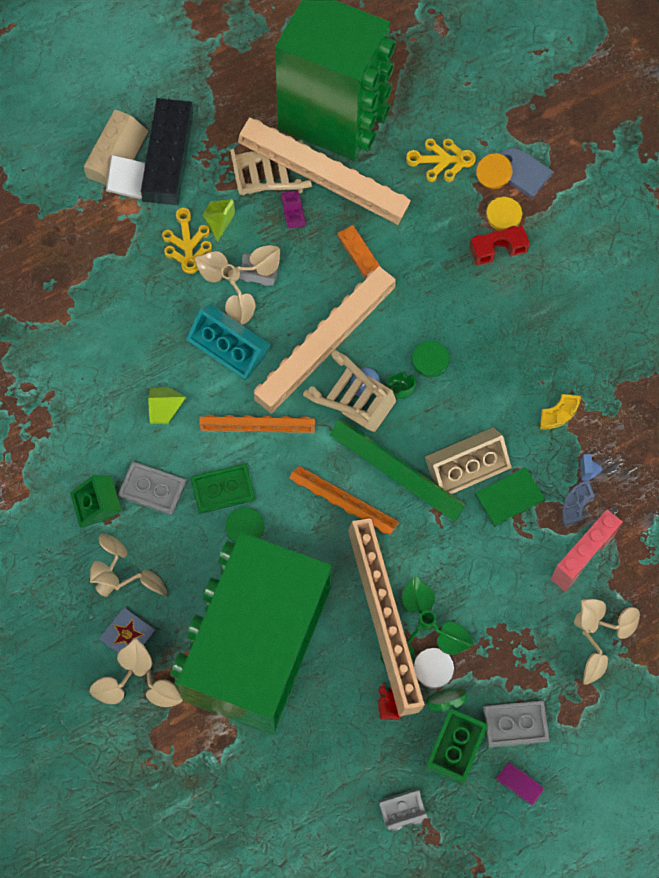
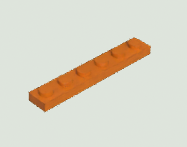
[199,415,315,433]
[290,466,399,535]

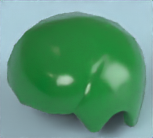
[386,372,416,399]

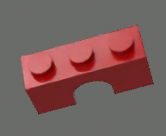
[469,225,530,266]

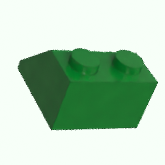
[70,475,121,527]

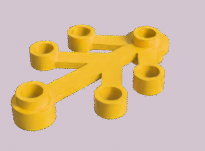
[406,139,476,182]
[162,208,212,274]

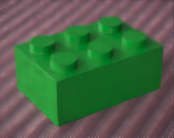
[425,708,488,786]

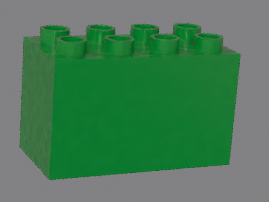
[275,0,396,161]
[171,532,332,736]

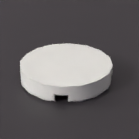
[414,648,454,689]

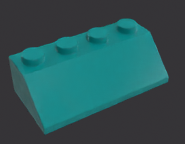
[186,304,271,380]

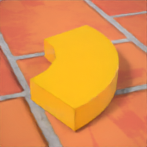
[540,394,581,429]

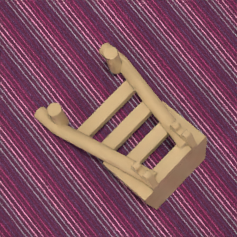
[230,140,312,195]
[303,350,396,432]

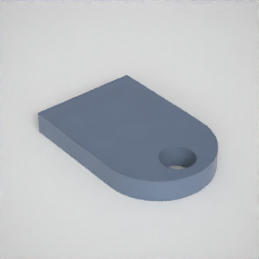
[501,149,554,199]

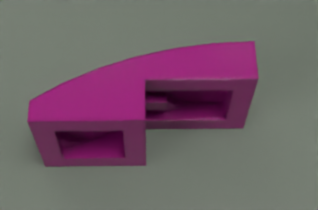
[280,190,305,229]
[496,763,544,806]

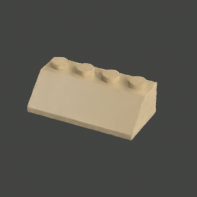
[84,110,149,185]
[425,427,512,494]

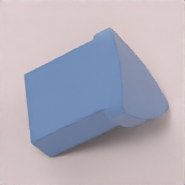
[580,454,602,481]

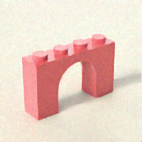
[550,509,622,592]

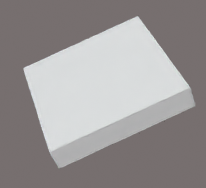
[106,155,145,199]

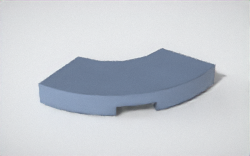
[562,479,595,527]

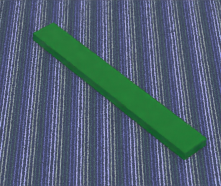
[330,418,466,522]

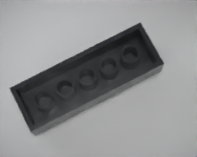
[141,98,193,205]

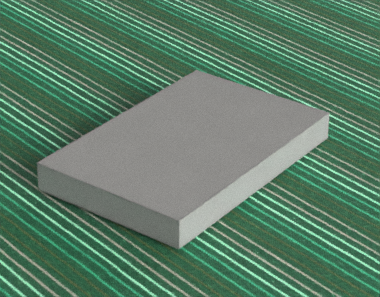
[118,461,187,516]
[483,700,550,748]

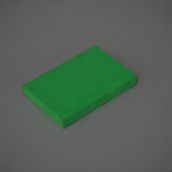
[190,463,256,514]
[475,467,545,527]

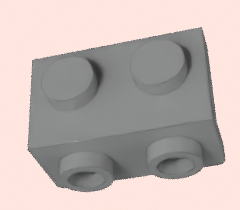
[239,253,279,286]
[378,788,428,830]

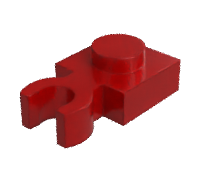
[377,684,401,720]

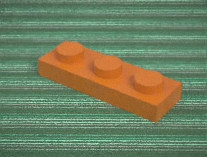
[337,225,380,279]

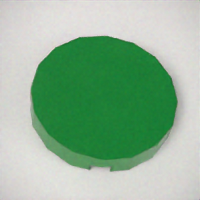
[412,341,450,377]
[225,507,264,543]
[426,688,467,711]

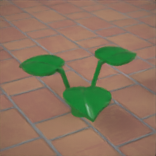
[380,576,473,664]

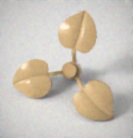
[195,245,280,325]
[90,533,168,598]
[574,599,640,685]
[90,638,183,707]

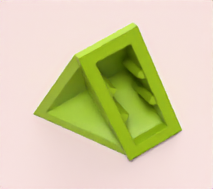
[202,199,235,242]
[148,387,186,424]

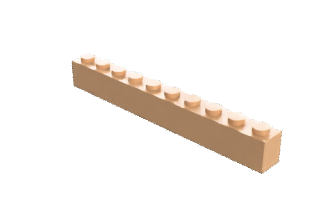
[238,117,411,225]
[254,266,396,414]
[348,518,425,717]

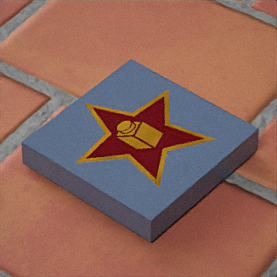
[99,608,156,654]

